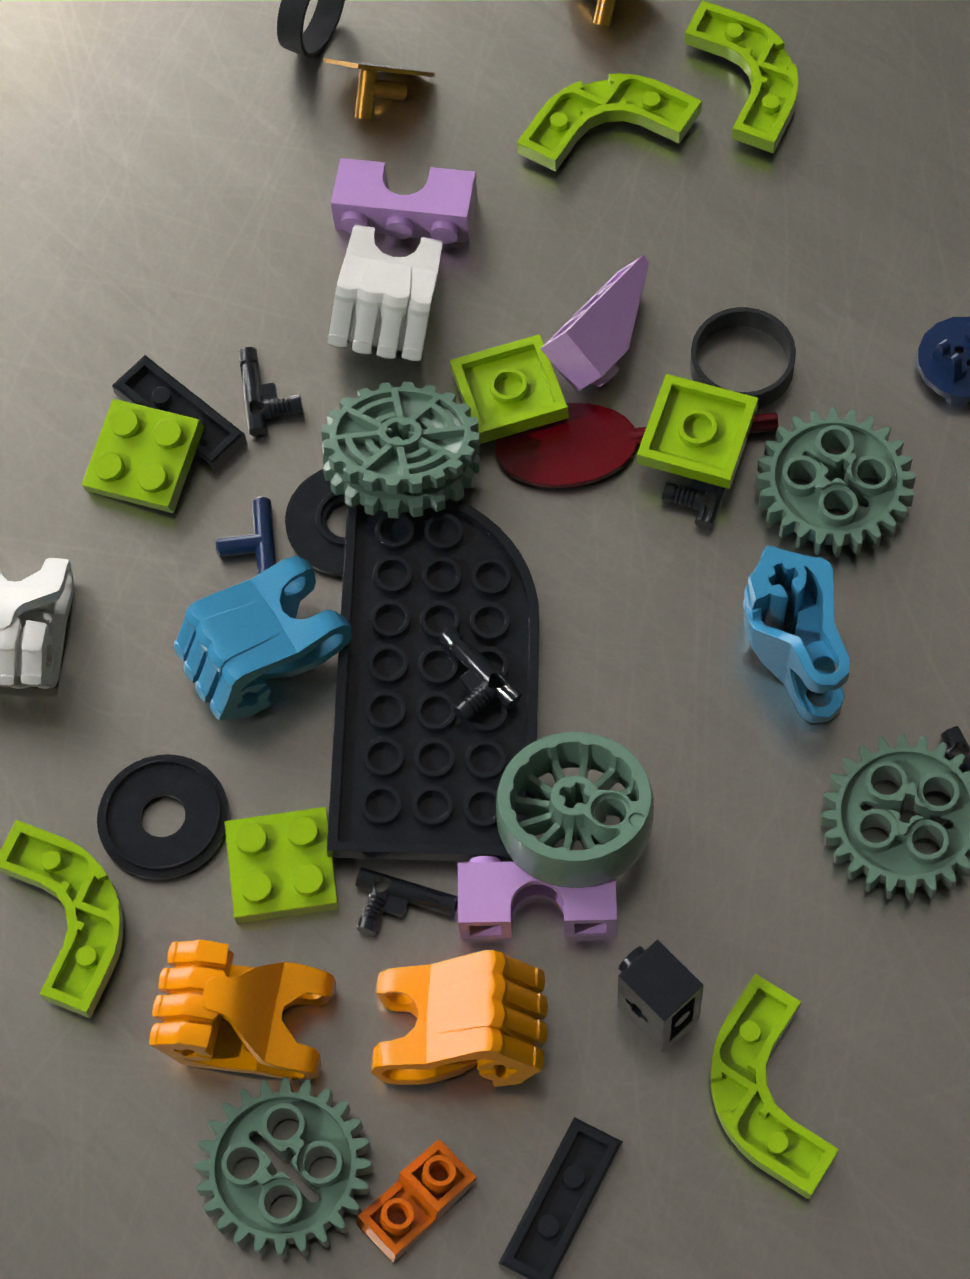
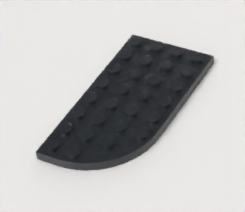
[327,499,540,862]

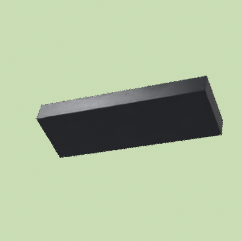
[112,355,247,473]
[499,1117,623,1279]

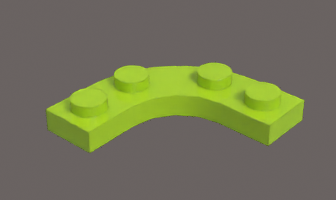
[684,0,798,154]
[516,73,702,172]
[0,820,123,1018]
[710,973,839,1200]

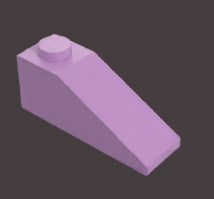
[540,255,649,392]

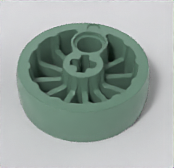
[496,732,654,888]

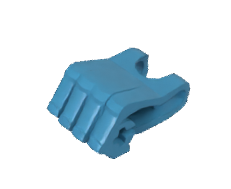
[742,546,850,723]
[174,556,352,721]

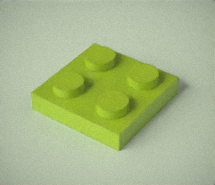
[450,334,569,444]
[637,374,758,489]
[81,399,204,513]
[224,806,339,924]

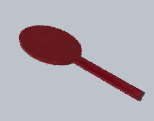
[495,403,779,488]

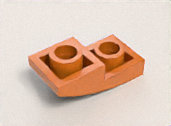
[356,1139,477,1263]

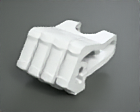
[327,224,442,362]
[0,558,74,689]

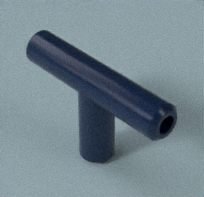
[216,497,276,574]

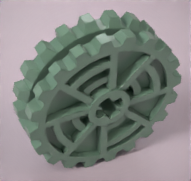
[321,382,480,518]

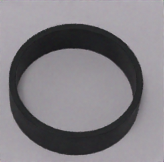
[277,0,345,58]
[690,307,796,409]

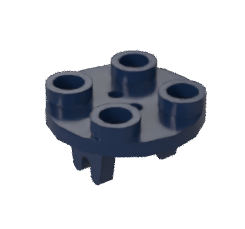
[916,317,970,406]

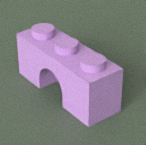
[331,158,478,244]
[458,856,617,939]

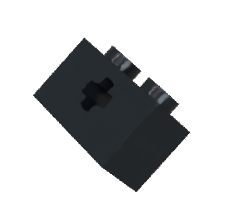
[617,939,704,1051]

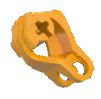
[149,939,337,1081]
[371,950,548,1087]

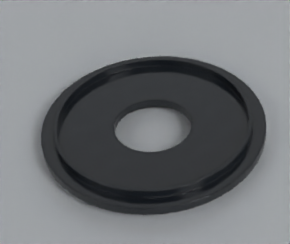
[285,469,345,576]
[97,754,229,880]

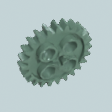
[755,407,916,557]
[821,734,970,901]
[194,1077,374,1259]

